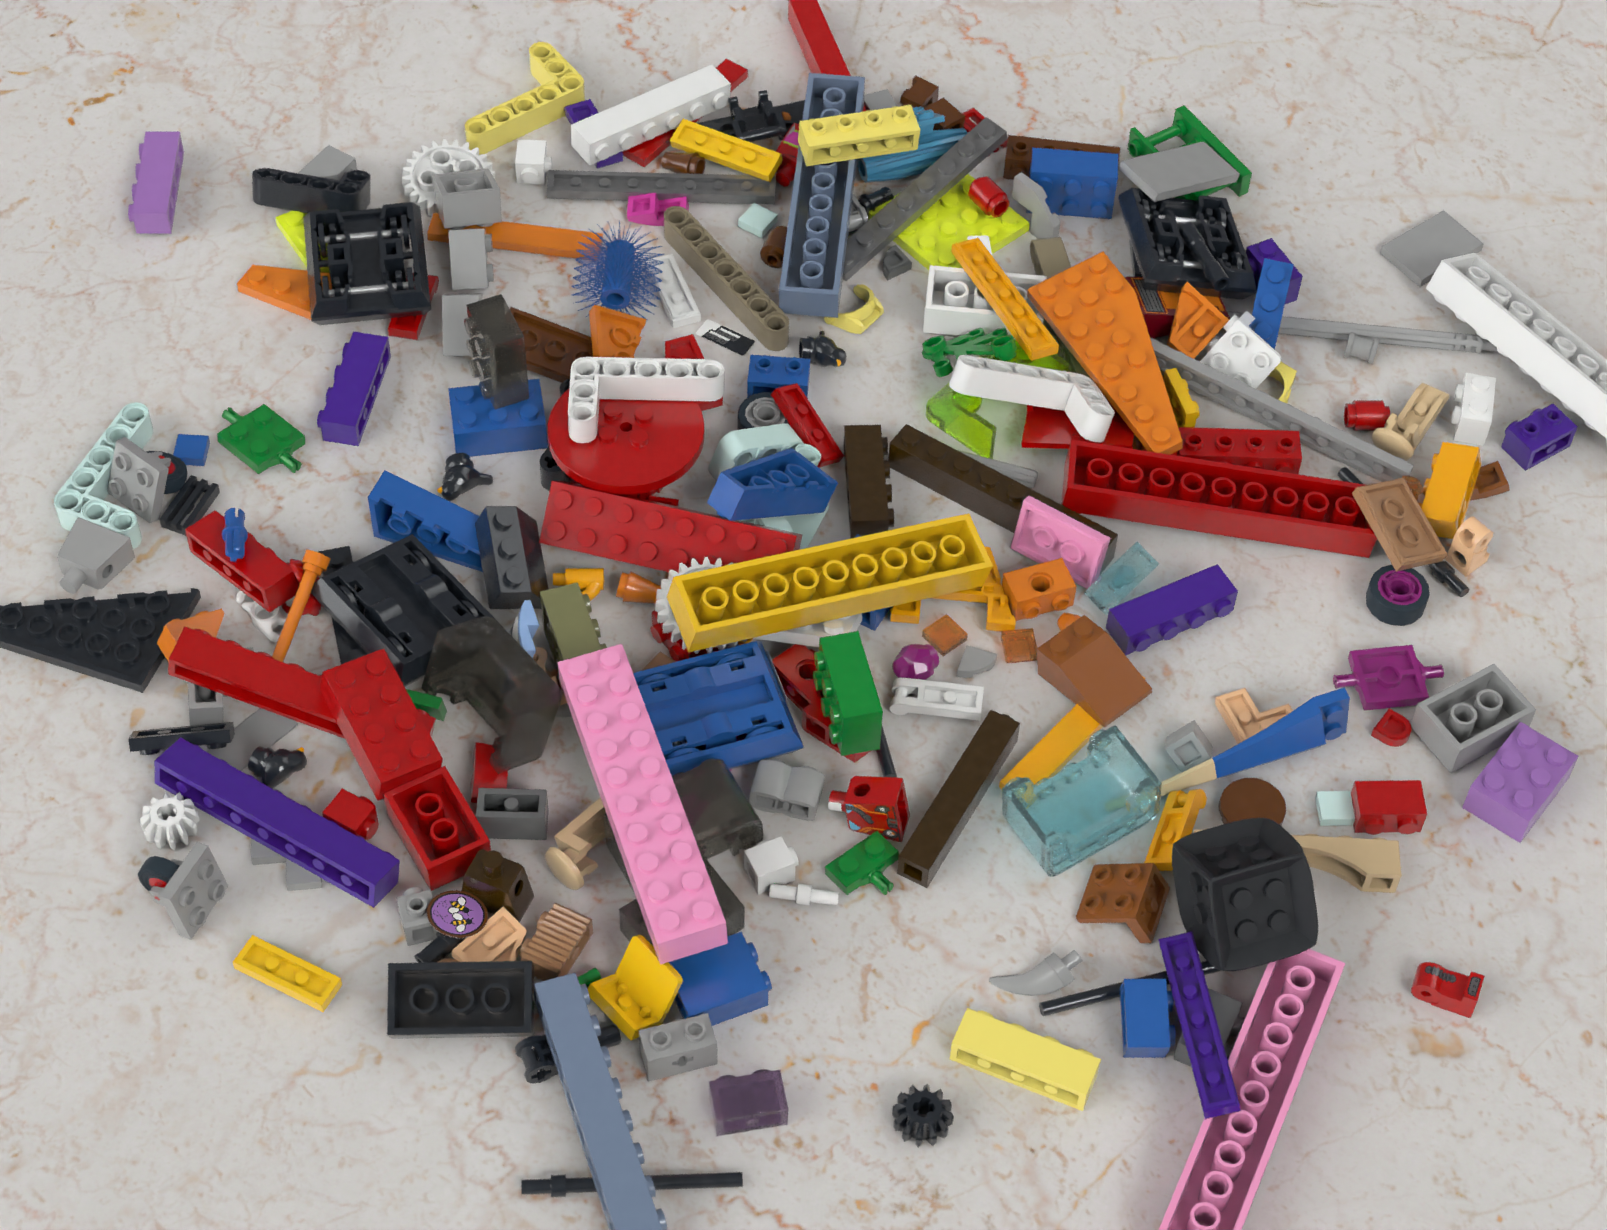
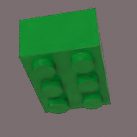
[813,631,883,756]

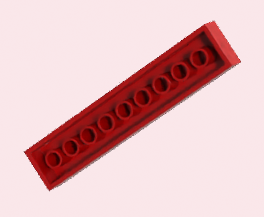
[1061,439,1377,558]

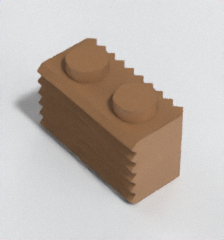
[519,903,593,981]

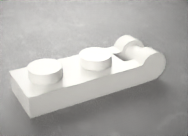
[889,678,984,721]

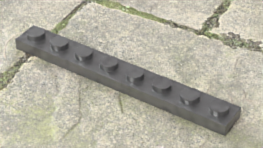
[843,117,1008,281]
[547,170,776,204]

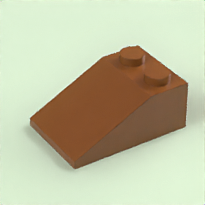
[1037,615,1152,728]

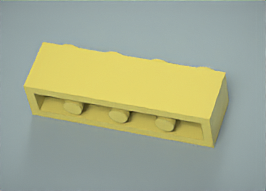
[950,1008,1101,1111]

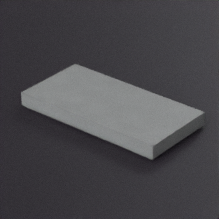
[1119,142,1240,202]

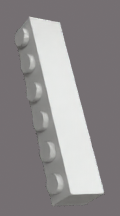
[571,64,731,166]

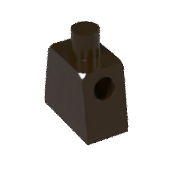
[461,849,534,923]

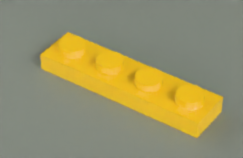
[670,119,783,182]

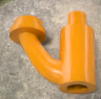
[553,568,604,601]

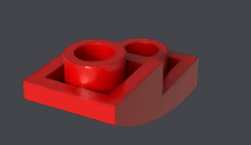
[470,742,508,803]

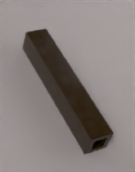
[897,710,1020,888]

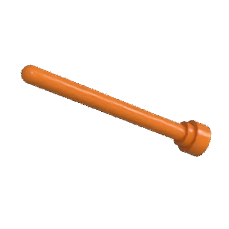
[272,550,331,662]

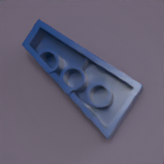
[707,448,838,521]
[368,470,483,572]

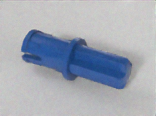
[222,508,248,562]

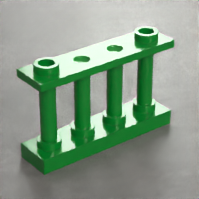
[1127,105,1252,200]

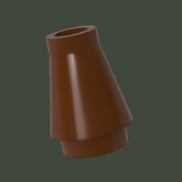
[661,152,705,174]

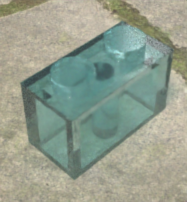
[1084,542,1159,615]

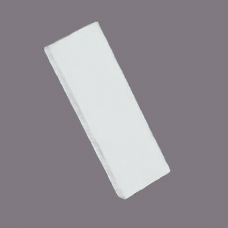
[645,254,701,328]

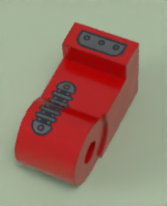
[1411,962,1485,1018]

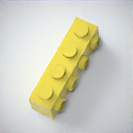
[798,105,920,166]

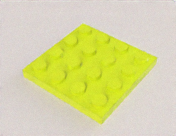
[868,174,1030,270]

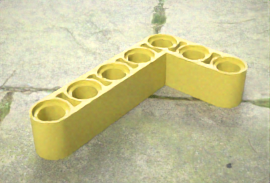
[465,42,585,155]

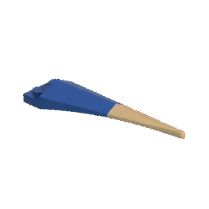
[1104,687,1350,813]

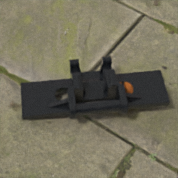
[697,90,805,142]

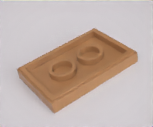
[1352,478,1448,572]

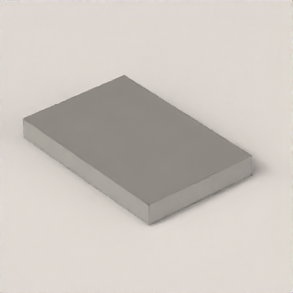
[1380,210,1483,287]

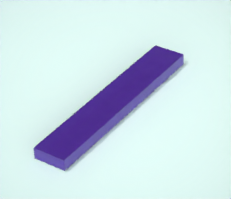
[1158,932,1241,1119]

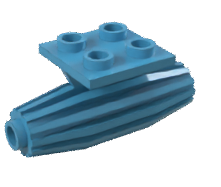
[857,107,969,182]

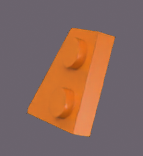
[1167,282,1229,359]

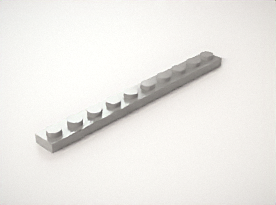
[1150,338,1414,483]

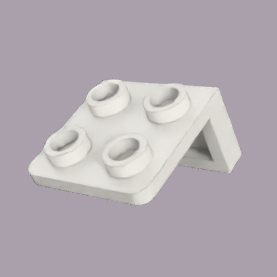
[1200,311,1282,389]

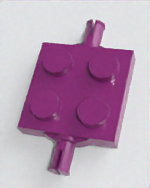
[1333,645,1444,711]

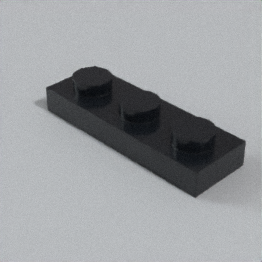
[128,722,235,755]

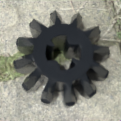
[892,1083,954,1148]

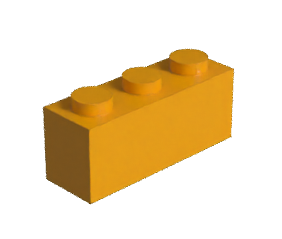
[1418,442,1481,539]

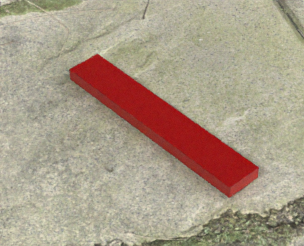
[622,58,748,168]

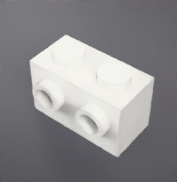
[1451,373,1496,446]

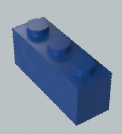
[1249,258,1294,350]

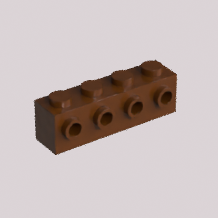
[1003,135,1120,180]

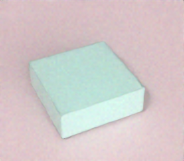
[738,203,778,238]
[1315,791,1355,826]

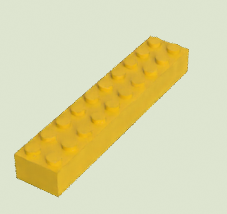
[667,513,993,652]

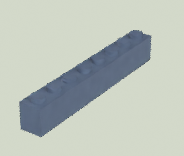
[534,972,667,1230]

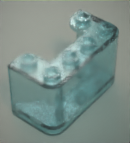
[1002,725,1162,877]

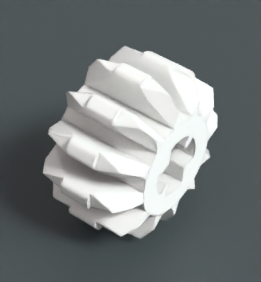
[140,791,200,850]

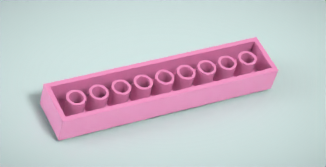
[557,644,728,965]
[1159,949,1345,1230]

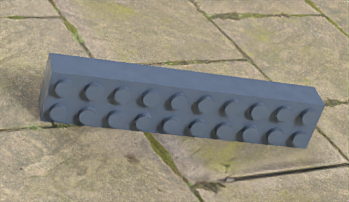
[779,73,865,318]

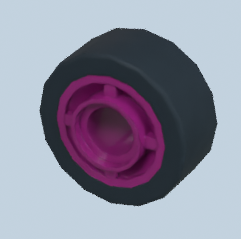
[1366,565,1430,626]

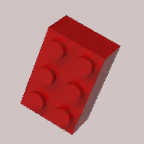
[383,766,491,891]

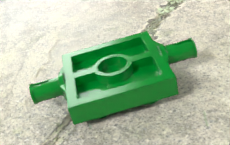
[217,404,306,474]

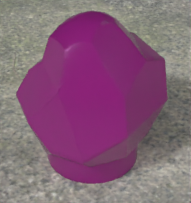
[892,644,939,680]

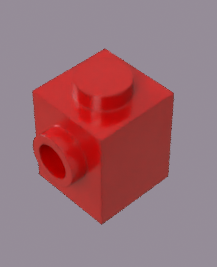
[322,788,379,840]

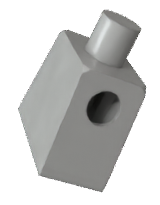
[57,517,135,594]

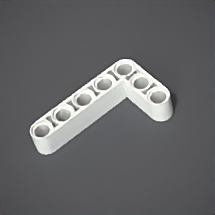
[949,355,1115,442]
[568,357,725,443]

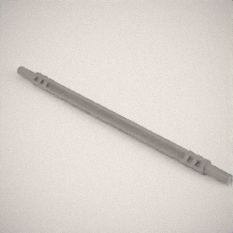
[1223,311,1498,353]

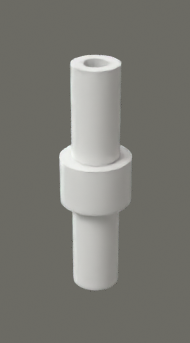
[769,884,839,906]

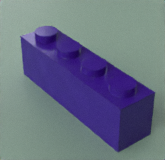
[317,331,391,446]
[1106,564,1238,656]

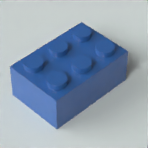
[1026,148,1118,219]
[448,379,548,457]

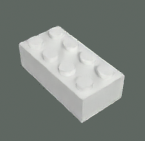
[923,265,1047,341]

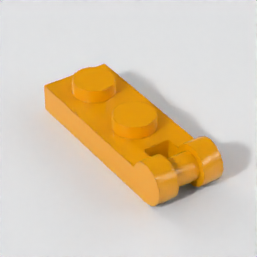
[1144,789,1207,871]

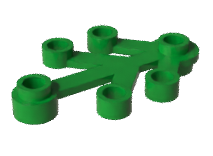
[922,328,1017,377]

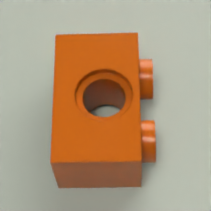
[1002,558,1077,621]

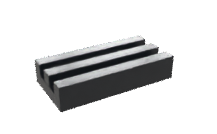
[159,475,220,536]

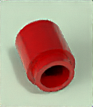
[968,176,1010,218]
[1344,400,1390,431]

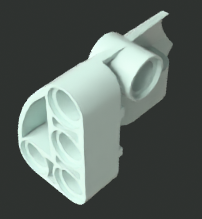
[708,423,829,550]

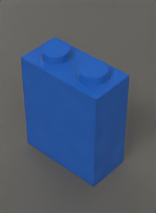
[669,931,772,1026]

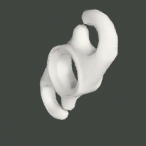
[236,590,286,642]

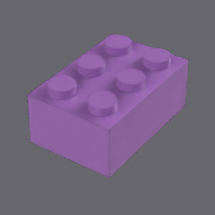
[1462,721,1579,843]

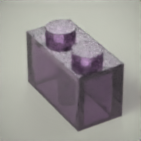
[709,1069,788,1136]

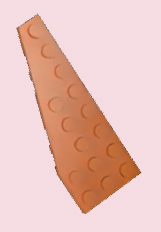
[1027,251,1183,455]

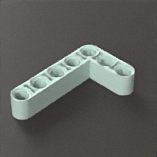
[54,402,153,549]

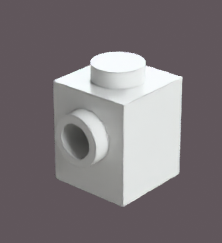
[515,139,552,185]
[744,836,799,895]

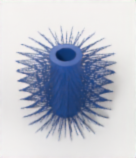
[572,221,664,319]

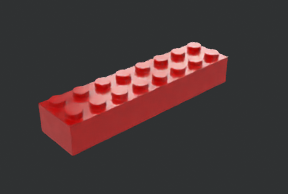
[539,480,803,573]

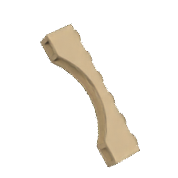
[1194,828,1402,893]

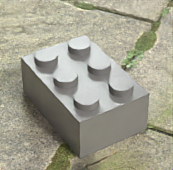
[1411,664,1536,773]

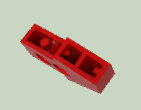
[772,644,871,763]

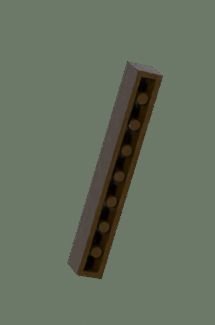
[888,424,1118,576]

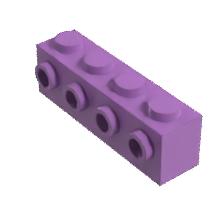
[128,131,184,234]

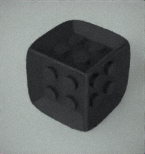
[1172,818,1318,971]

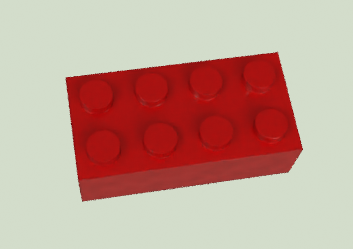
[320,648,443,801]

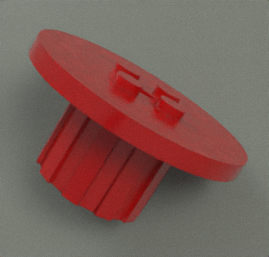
[548,388,704,500]

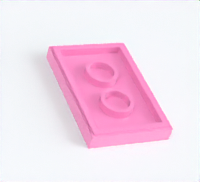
[1011,496,1110,591]

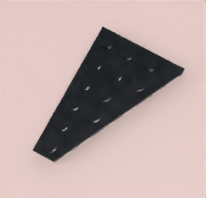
[0,588,201,693]

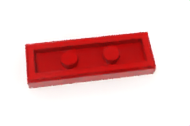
[771,383,844,468]

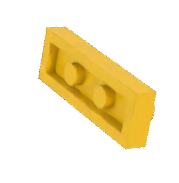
[233,935,342,1012]

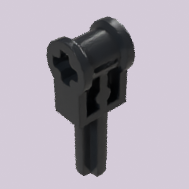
[515,1025,621,1083]

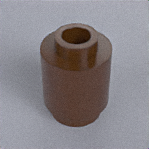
[760,226,788,268]

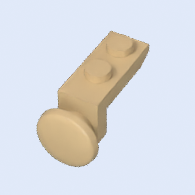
[1372,383,1449,461]
[545,797,612,890]

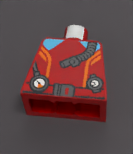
[828,776,910,842]

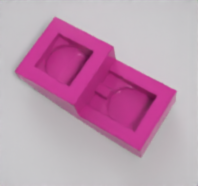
[627,192,689,226]

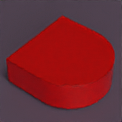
[1371,708,1412,747]

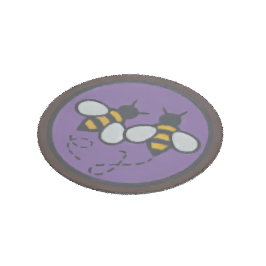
[427,890,488,938]

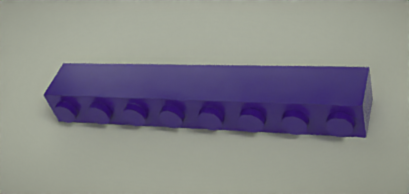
[154,737,400,908]

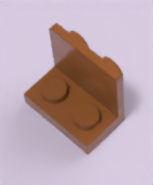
[1076,863,1170,943]

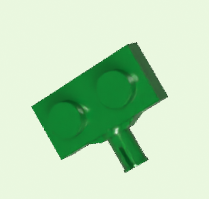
[825,831,899,895]

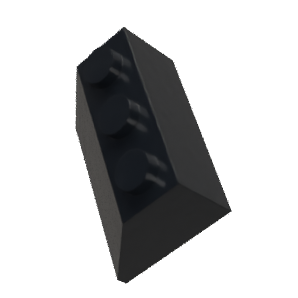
[475,506,549,609]

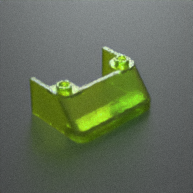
[926,339,1070,459]

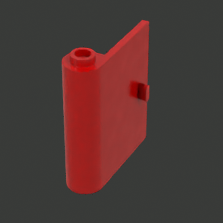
[1021,393,1134,449]

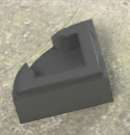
[883,245,912,280]

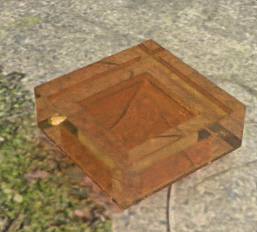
[922,614,968,657]
[1000,628,1037,663]

